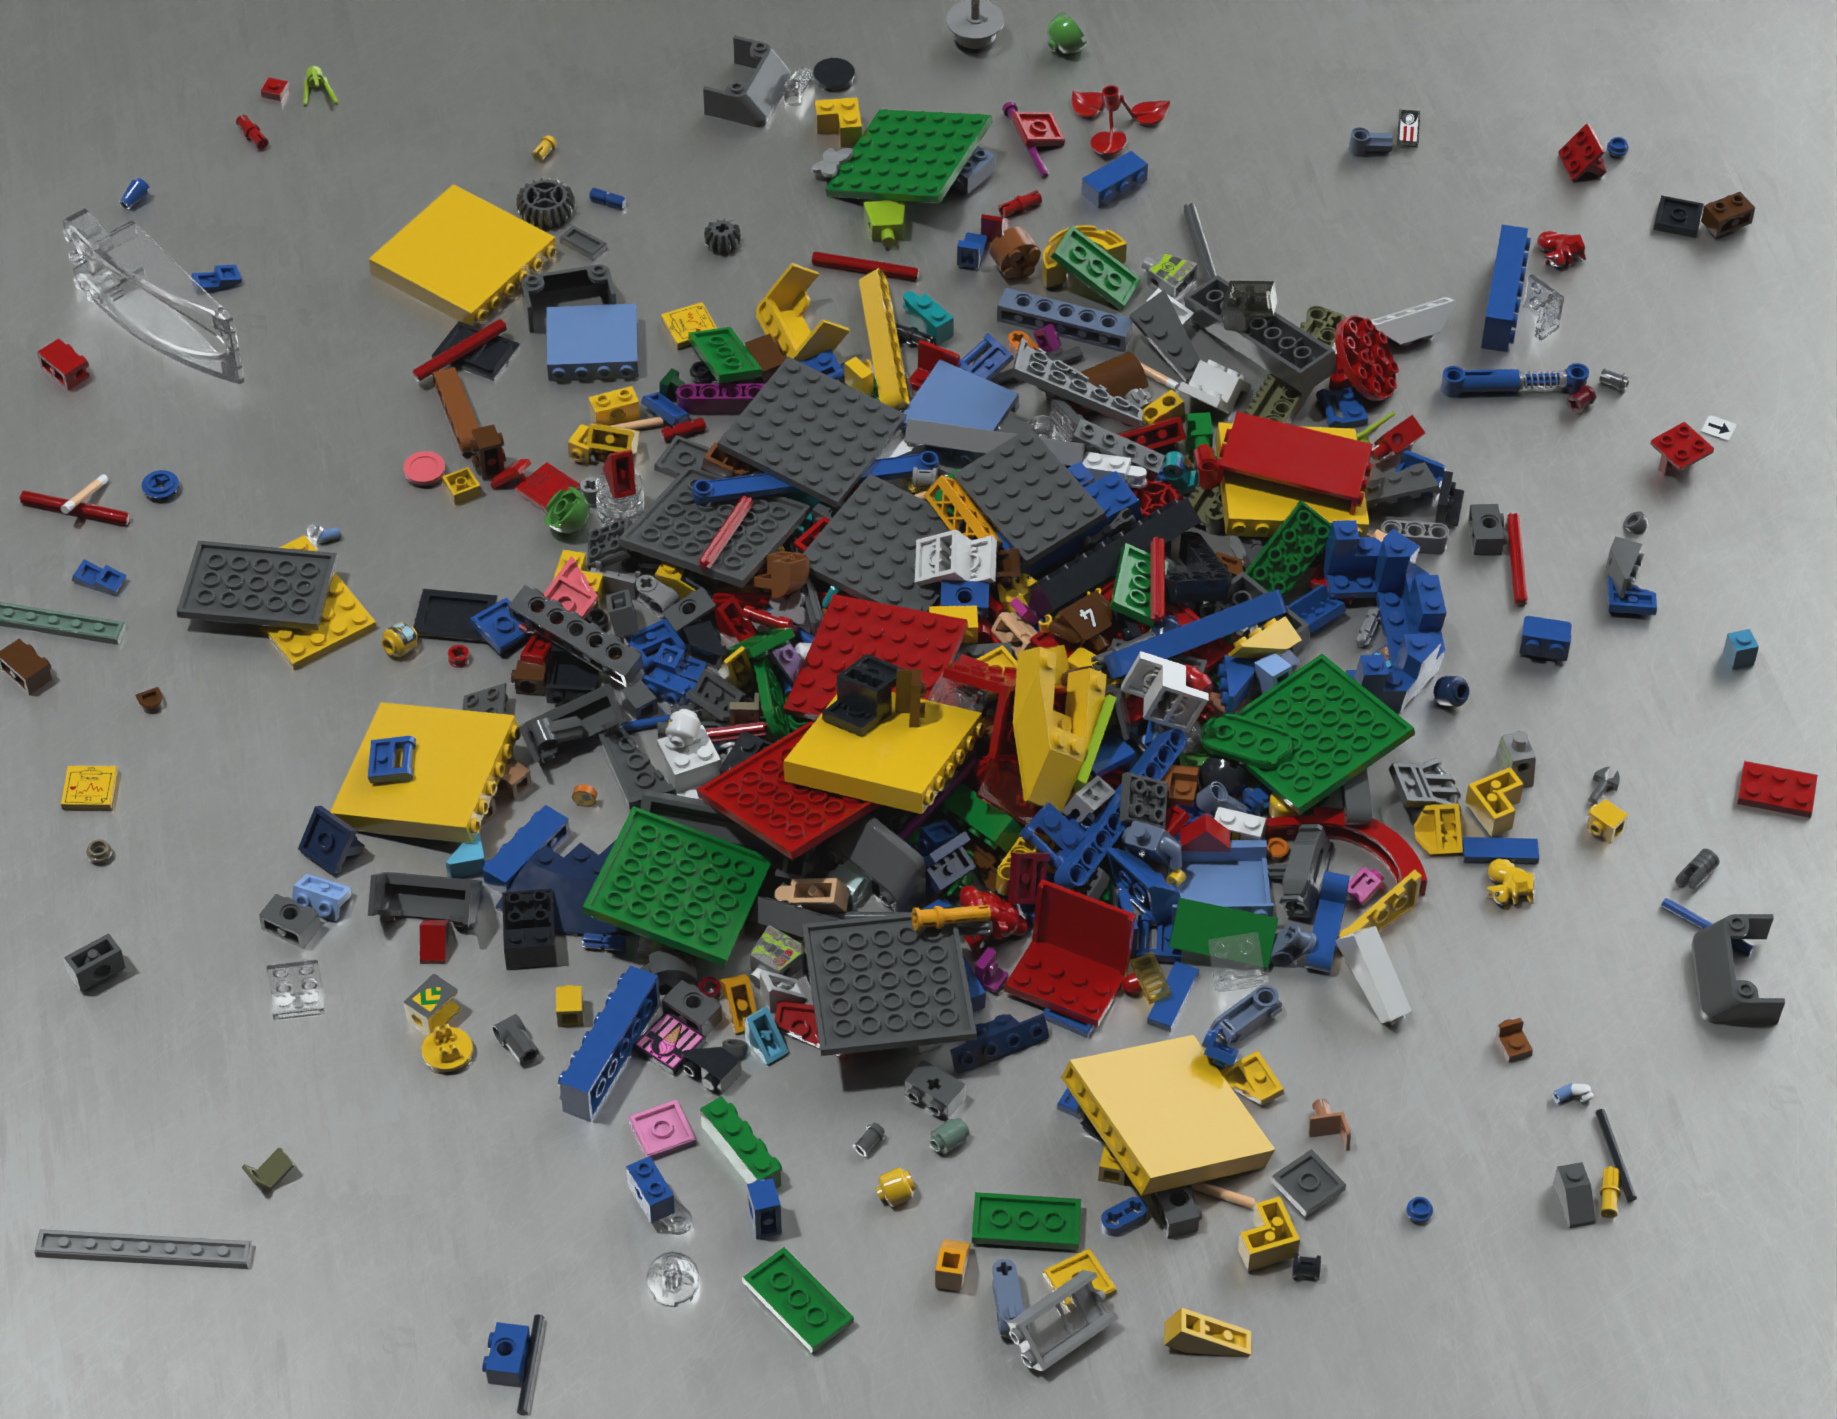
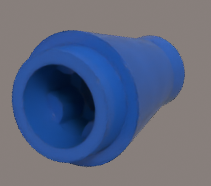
[119,178,150,210]

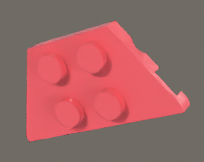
[519,557,599,634]

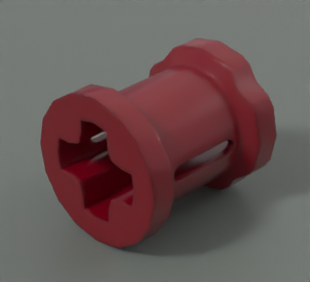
[1566,385,1597,414]

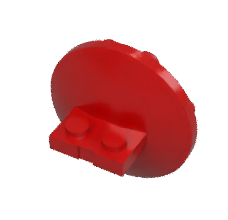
[1329,315,1399,402]

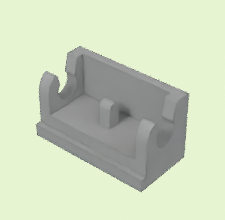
[590,561,642,600]
[1062,775,1116,822]

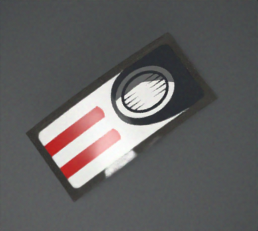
[1396,109,1420,147]

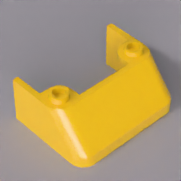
[756,263,850,362]

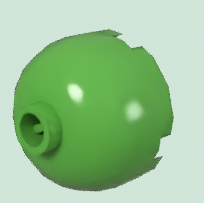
[1047,12,1087,55]
[544,486,590,534]

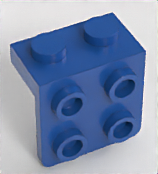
[1519,616,1572,661]

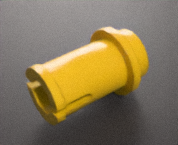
[531,135,557,162]

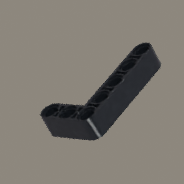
[1165,531,1232,603]

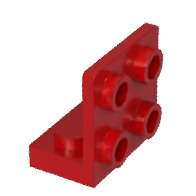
[907,340,960,392]

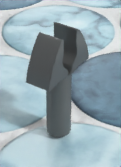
[1588,767,1620,805]

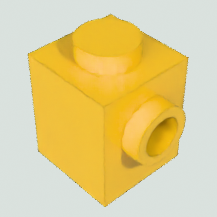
[1586,799,1628,844]

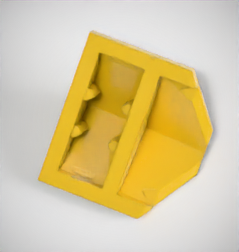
[1414,803,1463,855]

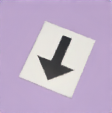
[1701,415,1737,441]

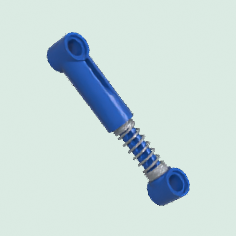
[1441,363,1589,398]

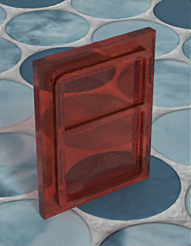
[976,759,1045,836]

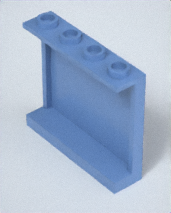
[547,303,639,381]
[900,360,1020,464]
[1166,840,1274,924]

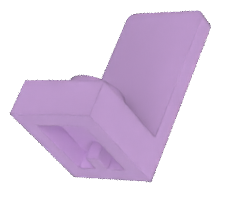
[766,644,803,685]

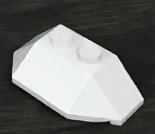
[1371,297,1456,346]

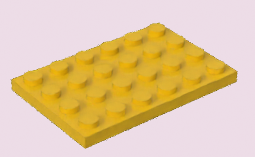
[259,535,377,670]

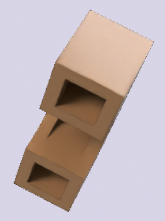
[480,757,532,828]

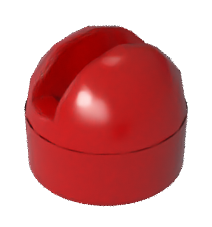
[1122,972,1142,995]

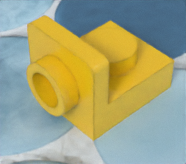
[568,424,591,464]

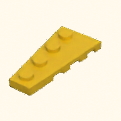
[1336,870,1422,957]

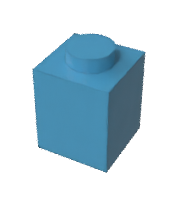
[1723,629,1759,670]

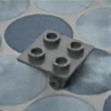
[462,683,508,714]

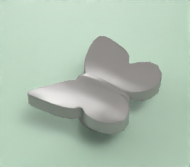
[811,148,853,178]
[766,592,807,628]

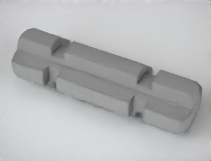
[1355,608,1380,648]

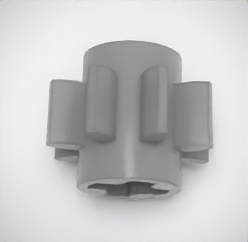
[1125,388,1152,410]

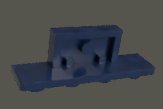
[950,1013,1049,1073]

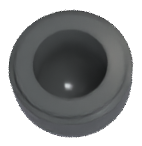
[1623,511,1648,534]
[722,1039,748,1060]

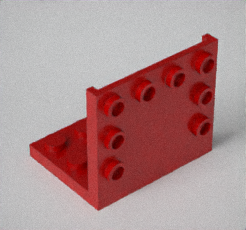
[943,664,1067,760]
[1004,879,1136,1028]

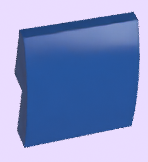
[1090,731,1136,778]

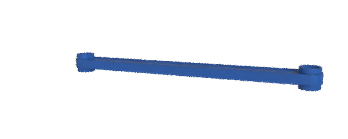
[692,451,939,505]

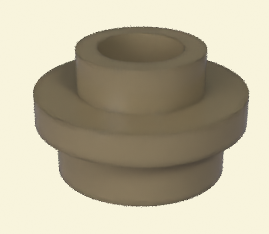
[86,839,112,863]

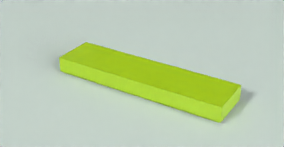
[1073,694,1117,791]

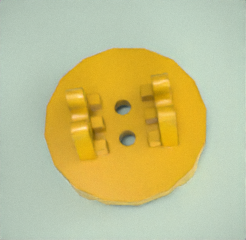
[421,1024,473,1074]

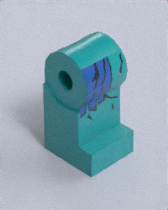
[1163,451,1199,495]

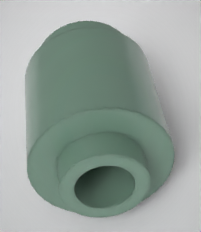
[930,1118,970,1154]

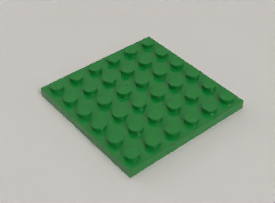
[825,109,993,203]
[1235,654,1415,815]
[581,806,773,967]

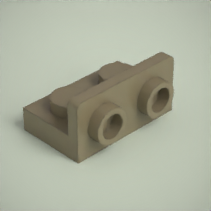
[729,693,765,738]

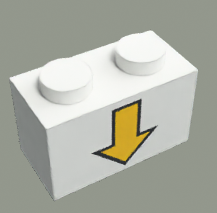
[1214,807,1266,840]

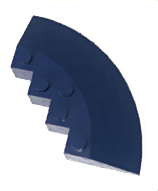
[495,840,627,937]

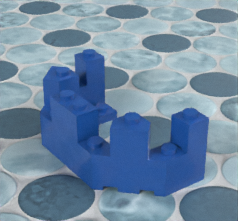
[1322,520,1447,713]

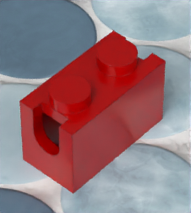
[37,338,90,391]

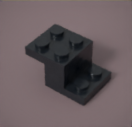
[822,654,903,736]

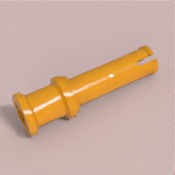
[911,905,991,931]

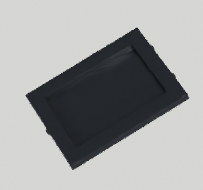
[432,321,521,381]
[413,589,498,641]

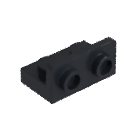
[1435,471,1464,526]

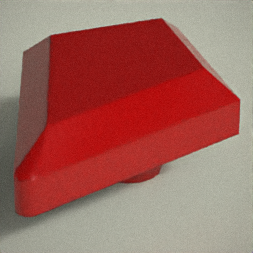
[490,459,532,489]

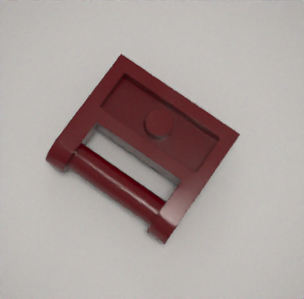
[1008,852,1050,904]

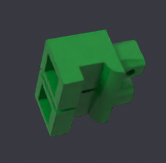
[1185,412,1213,469]

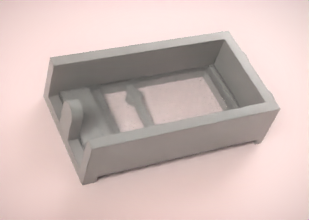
[1007,1270,1119,1371]

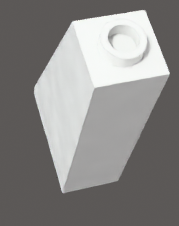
[1335,926,1412,1025]

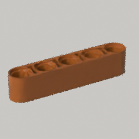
[432,367,479,455]

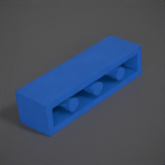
[482,805,570,894]

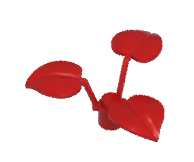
[1072,85,1170,155]

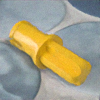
[1599,1166,1621,1218]

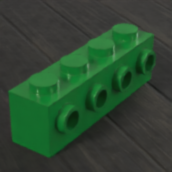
[938,782,1023,853]
[700,1096,782,1188]

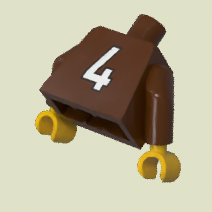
[1038,588,1113,653]

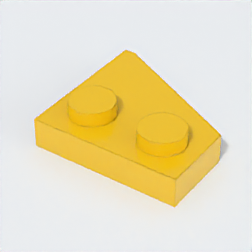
[1219,1050,1285,1106]

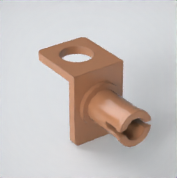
[1308,1099,1351,1151]

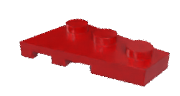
[774,1001,848,1060]

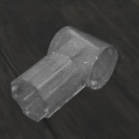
[784,66,814,106]

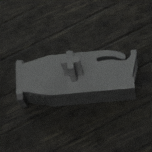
[1268,824,1330,918]

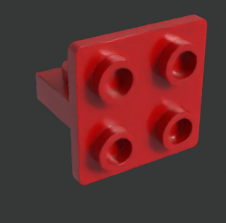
[1558,124,1607,181]
[1650,422,1714,476]

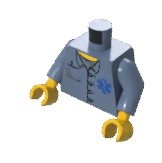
[1119,821,1186,887]

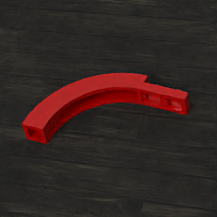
[1264,807,1427,896]

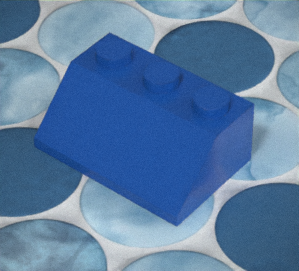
[1106,847,1181,924]

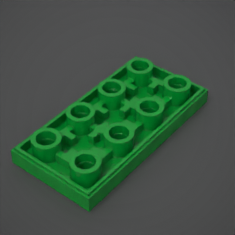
[1244,500,1332,600]
[1168,897,1278,968]

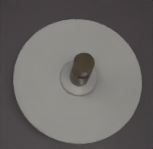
[946,0,1005,49]

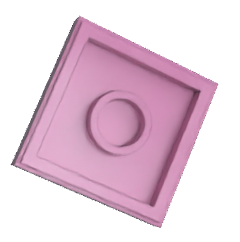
[628,1099,696,1160]

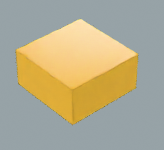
[844,357,874,395]
[442,467,481,505]

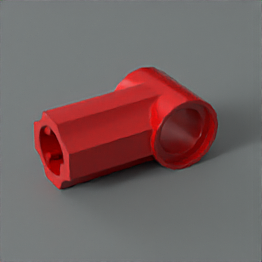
[1193,444,1219,489]

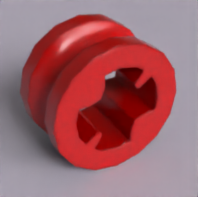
[448,645,470,668]

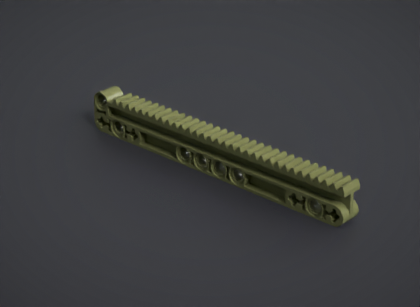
[1188,306,1346,535]

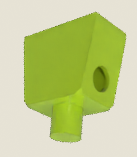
[864,200,905,247]

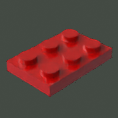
[1737,761,1818,818]

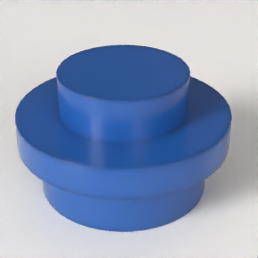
[1607,137,1629,157]
[1406,1197,1433,1223]

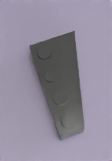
[1208,571,1310,654]

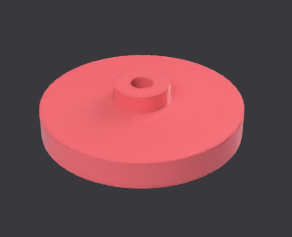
[403,451,445,486]

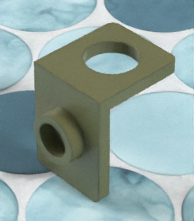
[242,1148,294,1191]

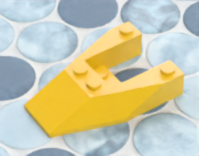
[1013,647,1107,814]

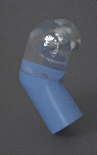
[306,523,341,543]

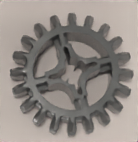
[516,177,575,229]

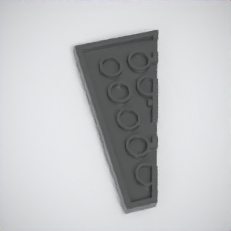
[1011,338,1143,428]

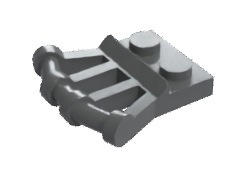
[1388,758,1461,815]

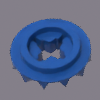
[141,470,179,501]

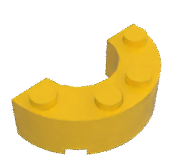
[1042,225,1127,288]

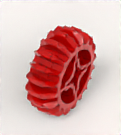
[1130,478,1184,523]

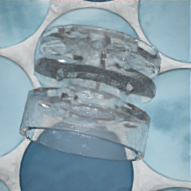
[595,471,645,526]

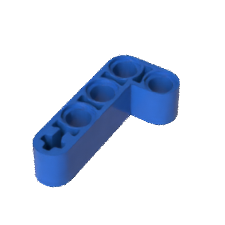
[1305,871,1350,973]

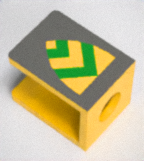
[403,974,460,1036]

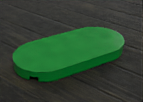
[754,656,790,740]
[1201,713,1293,768]

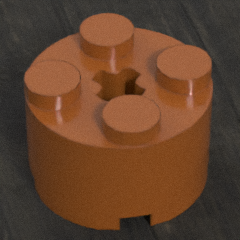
[989,227,1041,279]

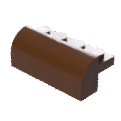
[1045,352,1149,415]

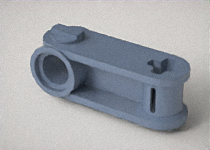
[1210,985,1282,1047]
[992,1259,1027,1339]

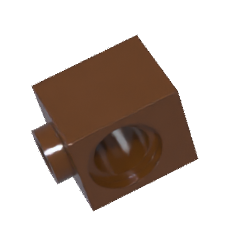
[511,660,548,696]

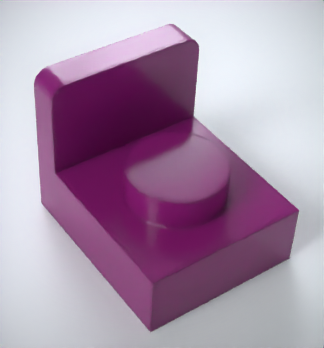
[1033,324,1061,352]
[975,947,1008,993]

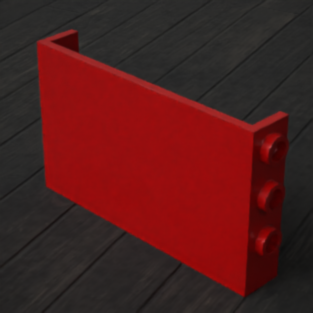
[1214,412,1373,515]

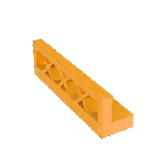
[924,475,1003,549]

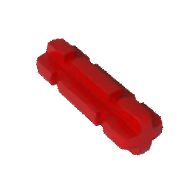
[661,417,706,442]

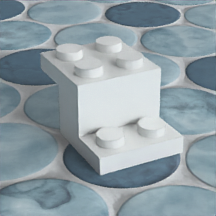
[1178,359,1251,414]
[915,530,997,586]
[1121,651,1208,733]
[657,725,721,800]

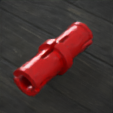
[236,114,269,150]
[998,190,1042,218]

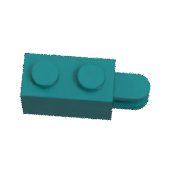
[903,291,954,346]

